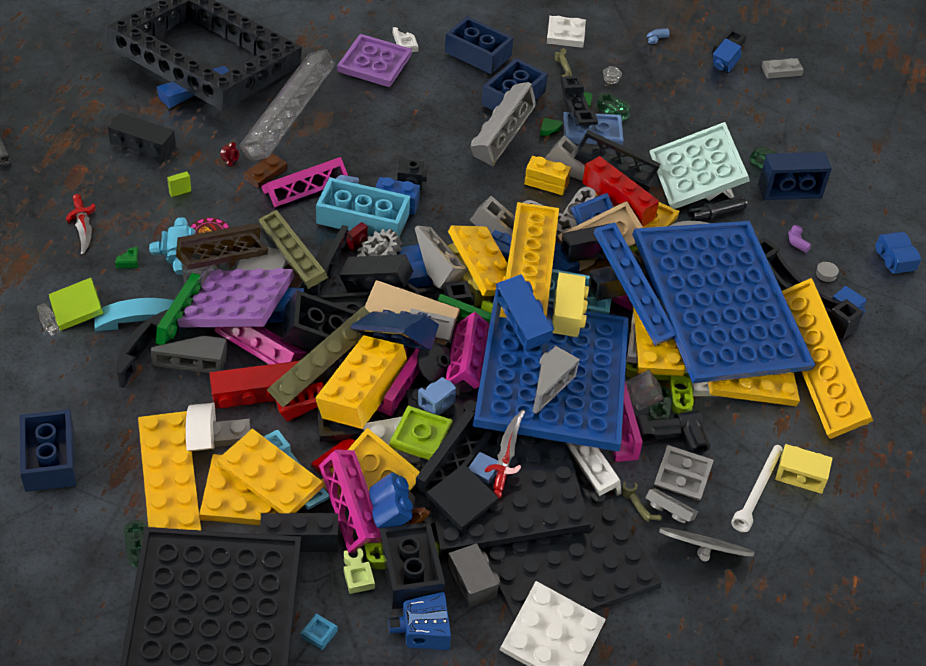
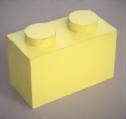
[775,444,832,494]

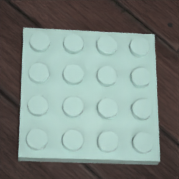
[649,122,750,209]

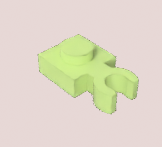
[344,548,375,594]

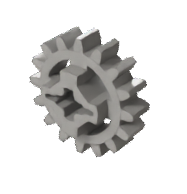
[357,229,403,257]

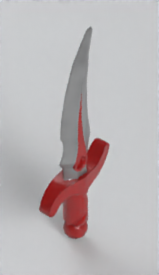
[66,194,96,254]
[485,410,525,499]

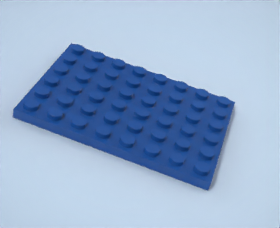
[632,221,815,383]
[473,296,628,452]

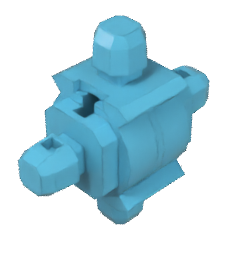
[149,217,197,275]

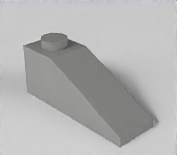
[545,136,585,181]
[470,196,515,237]
[415,225,468,289]
[533,346,580,414]

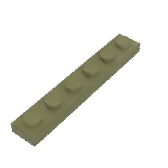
[258,210,328,289]
[267,306,370,407]

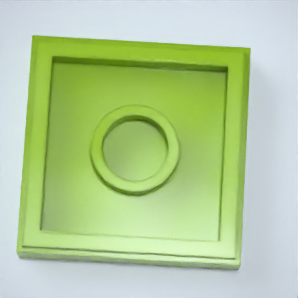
[49,278,104,331]
[389,406,453,460]

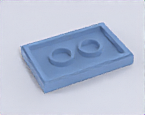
[563,112,624,146]

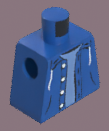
[388,592,451,650]

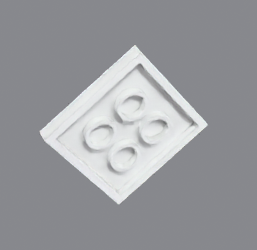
[499,581,606,666]

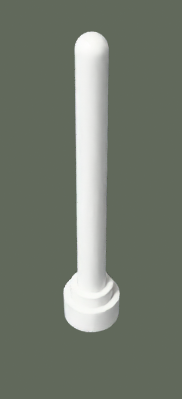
[731,445,783,532]

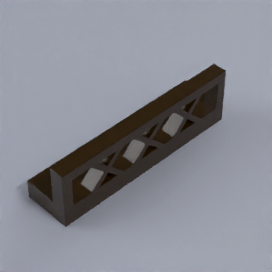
[176,223,268,270]

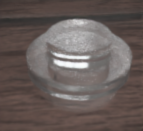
[603,66,622,84]

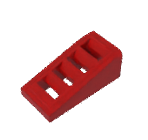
[276,382,324,422]

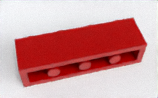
[582,156,659,227]
[209,361,299,409]

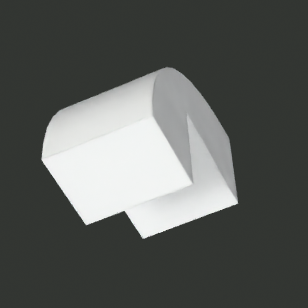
[186,403,216,452]

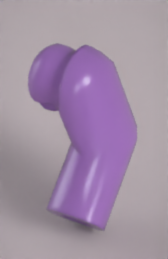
[788,225,812,253]

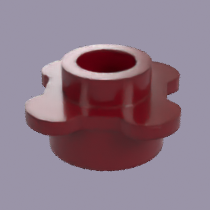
[221,142,240,167]

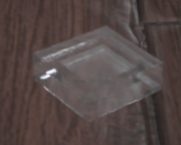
[37,303,58,335]

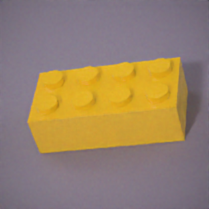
[316,335,408,429]

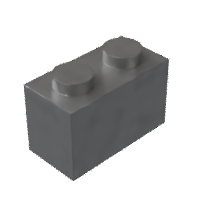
[447,543,500,608]

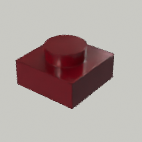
[347,222,368,252]

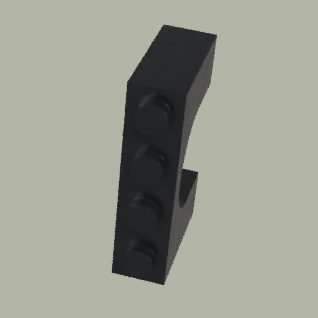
[561,223,649,301]

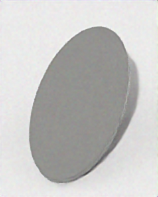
[659,527,755,561]

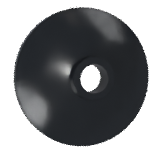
[417,342,451,384]

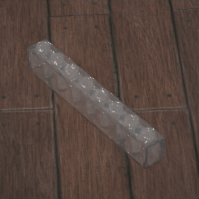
[239,49,336,162]

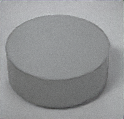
[816,262,839,282]

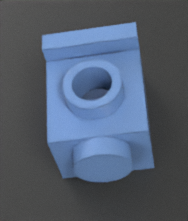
[418,377,456,415]

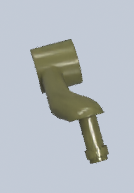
[555,48,572,79]
[621,482,662,522]

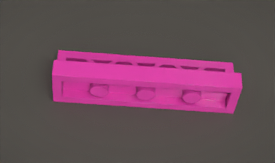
[261,157,348,208]
[446,312,490,389]
[214,326,307,365]
[377,348,420,416]
[612,383,643,462]
[319,450,381,553]

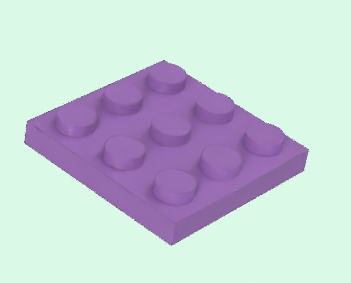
[337,34,412,87]

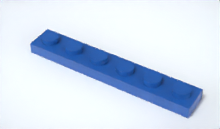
[594,222,676,345]

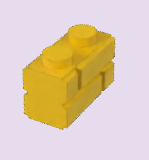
[524,156,571,195]

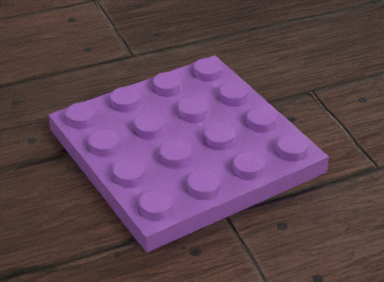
[177,268,295,327]

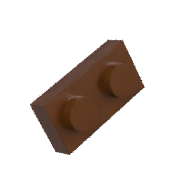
[243,153,288,189]

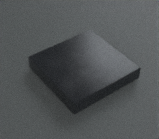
[426,464,498,531]

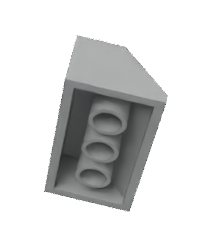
[470,82,536,166]

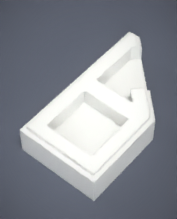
[392,27,418,52]

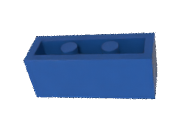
[495,274,554,351]

